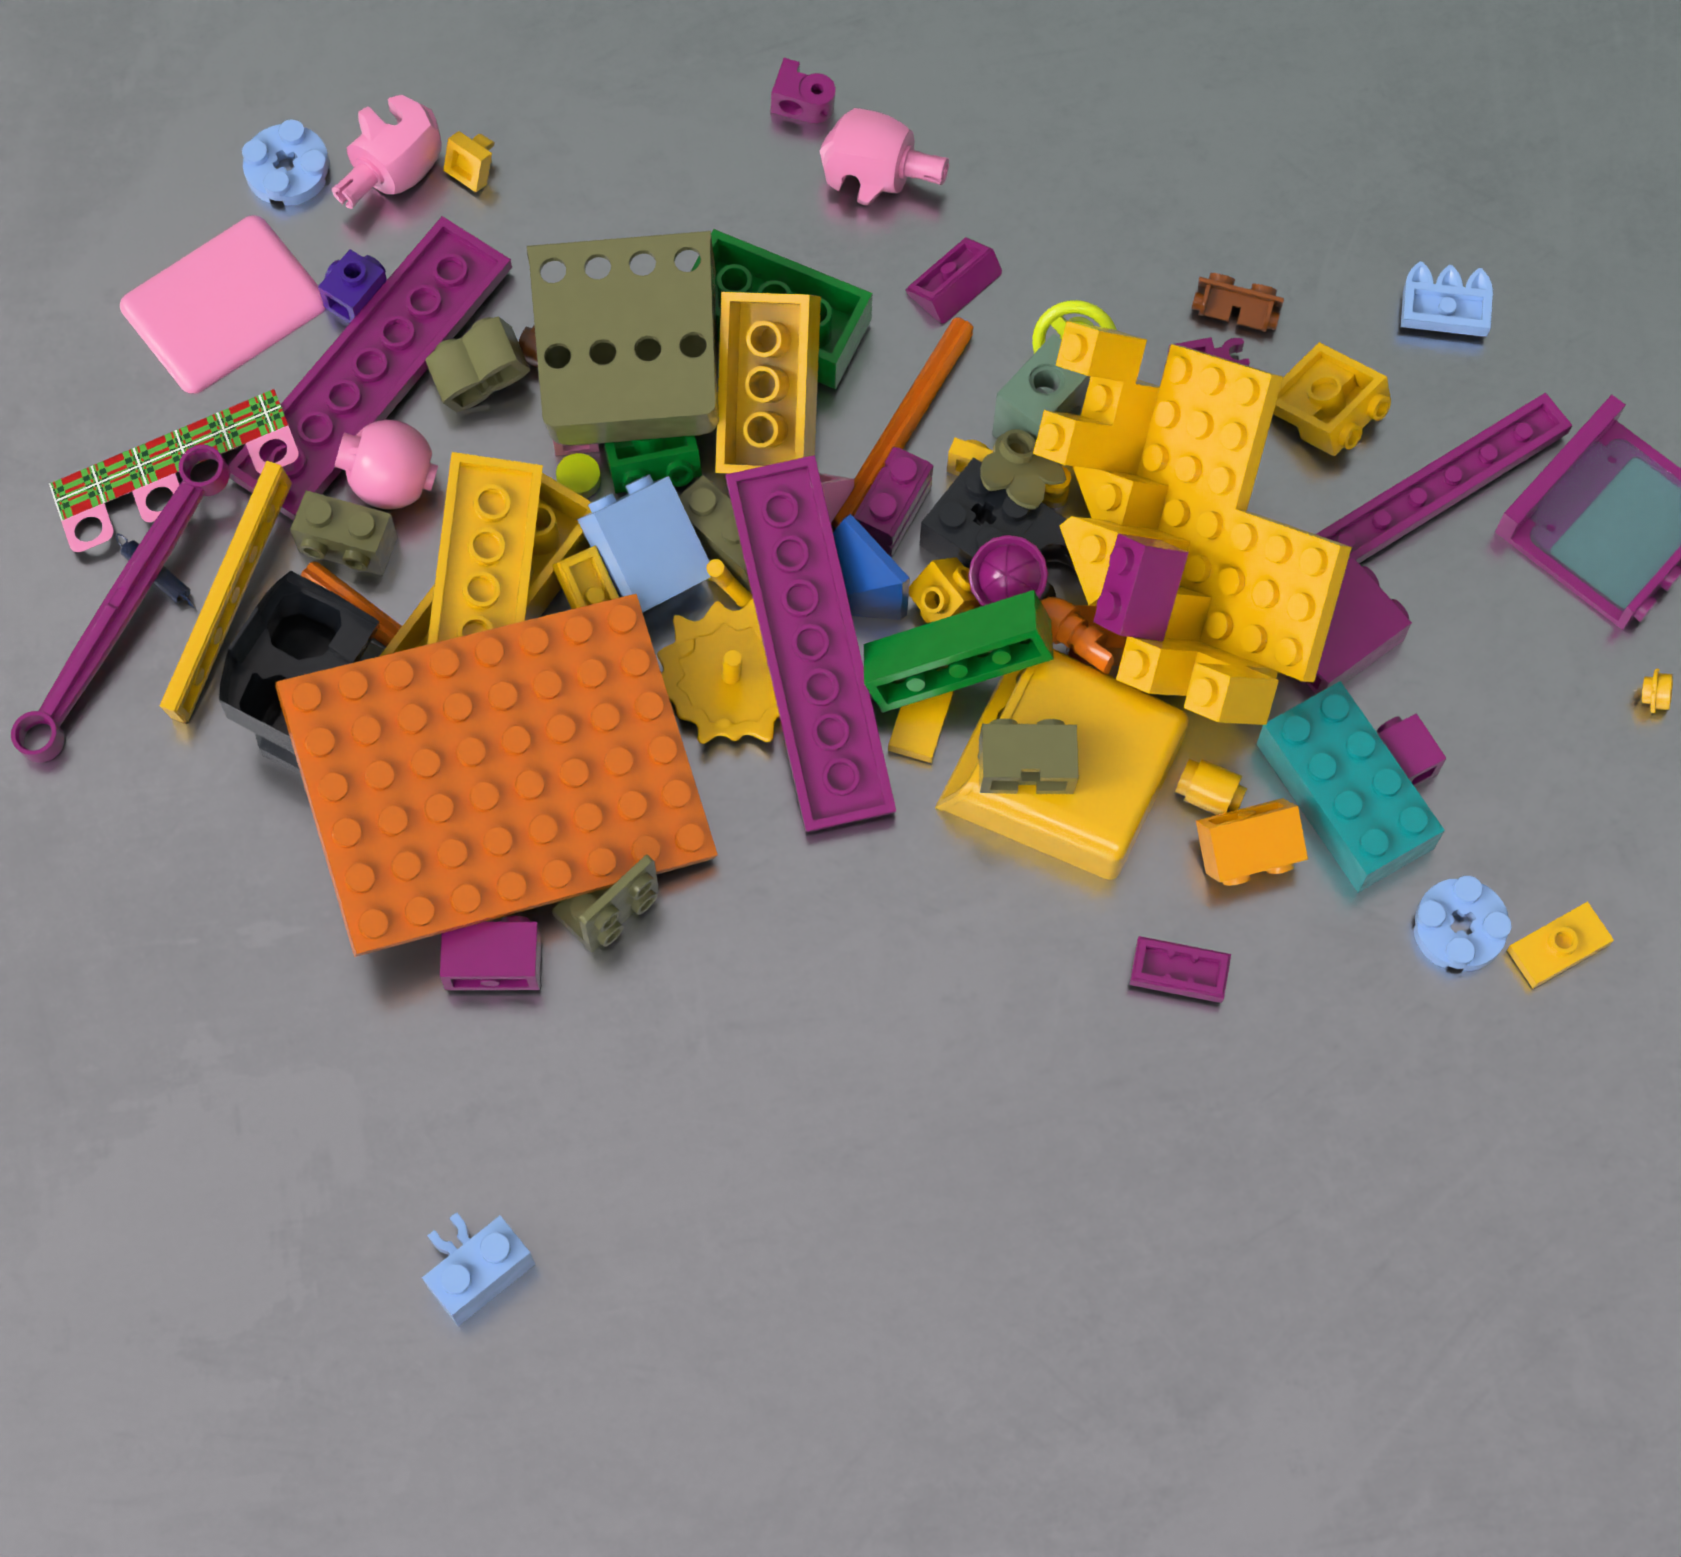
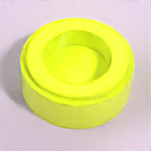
[556,453,601,498]

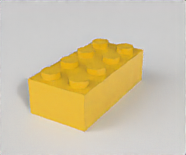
[715,292,821,473]

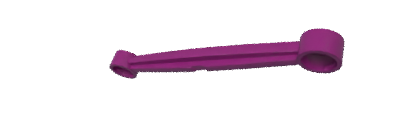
[11,445,230,763]

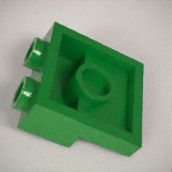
[604,436,702,494]

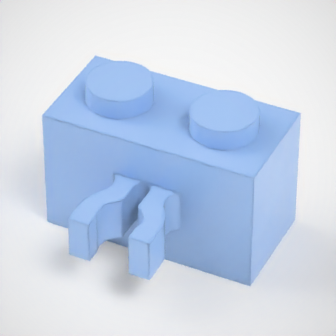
[422,1212,535,1326]

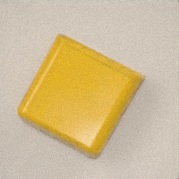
[935,648,1189,880]

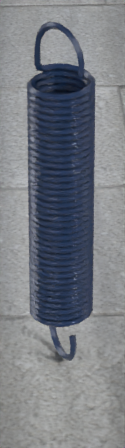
[116,534,196,608]

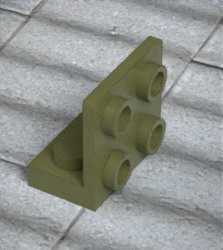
[552,854,659,953]

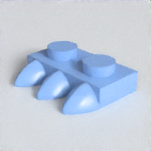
[1401,261,1493,337]

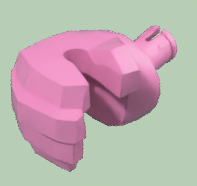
[332,95,442,209]
[820,108,949,206]

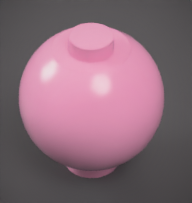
[334,420,438,510]

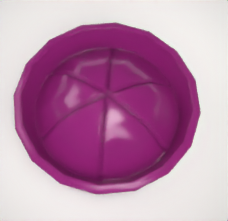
[968,535,1048,606]

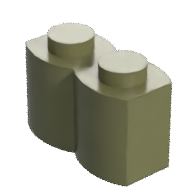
[425,316,530,412]

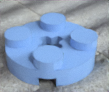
[242,120,330,206]
[1414,876,1512,972]

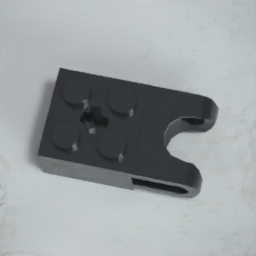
[919,457,1075,600]

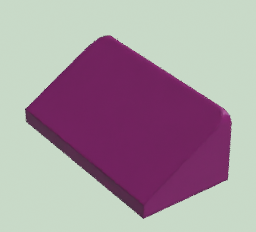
[905,237,1002,324]

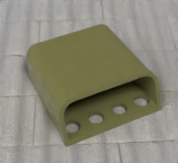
[527,231,719,445]

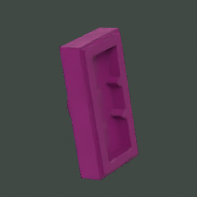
[1129,936,1231,1003]

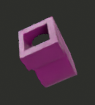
[770,58,836,124]

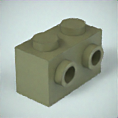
[290,490,398,576]

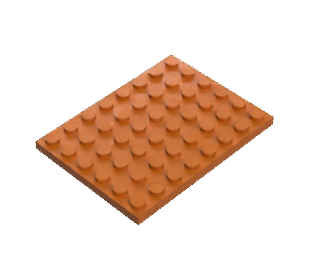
[275,594,718,957]

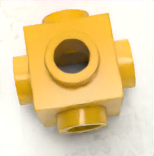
[909,557,981,624]

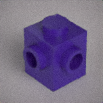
[318,249,387,324]

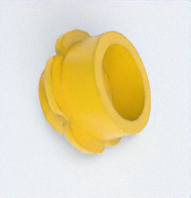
[1642,668,1673,713]

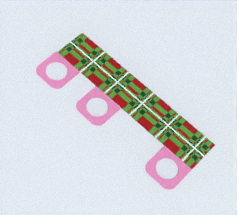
[49,389,299,552]

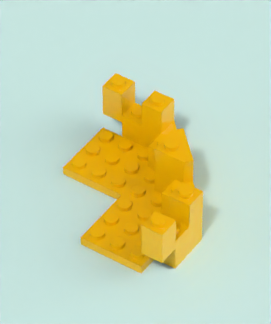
[1033,321,1352,725]

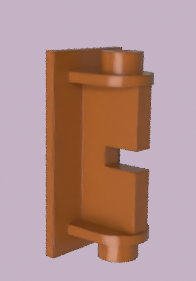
[1191,273,1284,332]

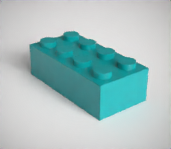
[1256,681,1445,893]

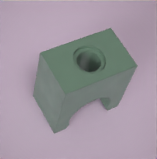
[992,333,1091,441]

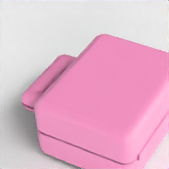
[120,215,326,393]

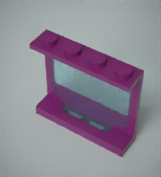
[1495,394,1681,630]

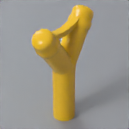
[706,559,752,608]

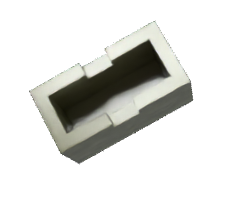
[979,719,1079,794]

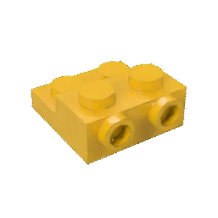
[1273,342,1391,457]

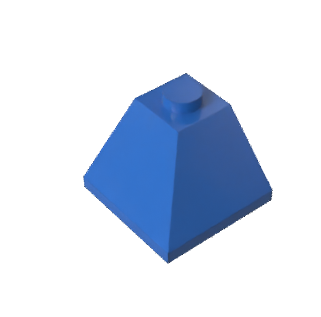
[833,514,910,620]

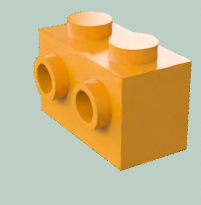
[1196,798,1308,886]

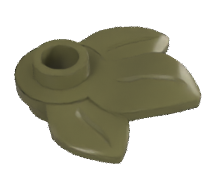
[980,429,1066,509]

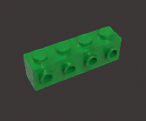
[864,590,1054,712]

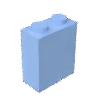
[577,474,711,613]

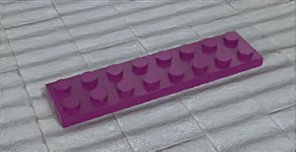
[228,216,512,521]
[725,455,896,833]

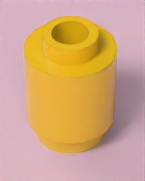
[1175,758,1247,815]

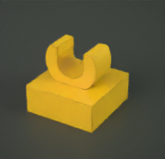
[443,131,495,192]

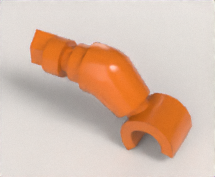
[1040,597,1115,674]

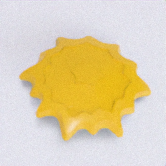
[657,598,779,744]

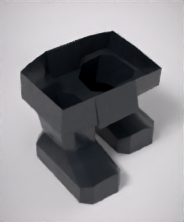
[219,570,384,777]

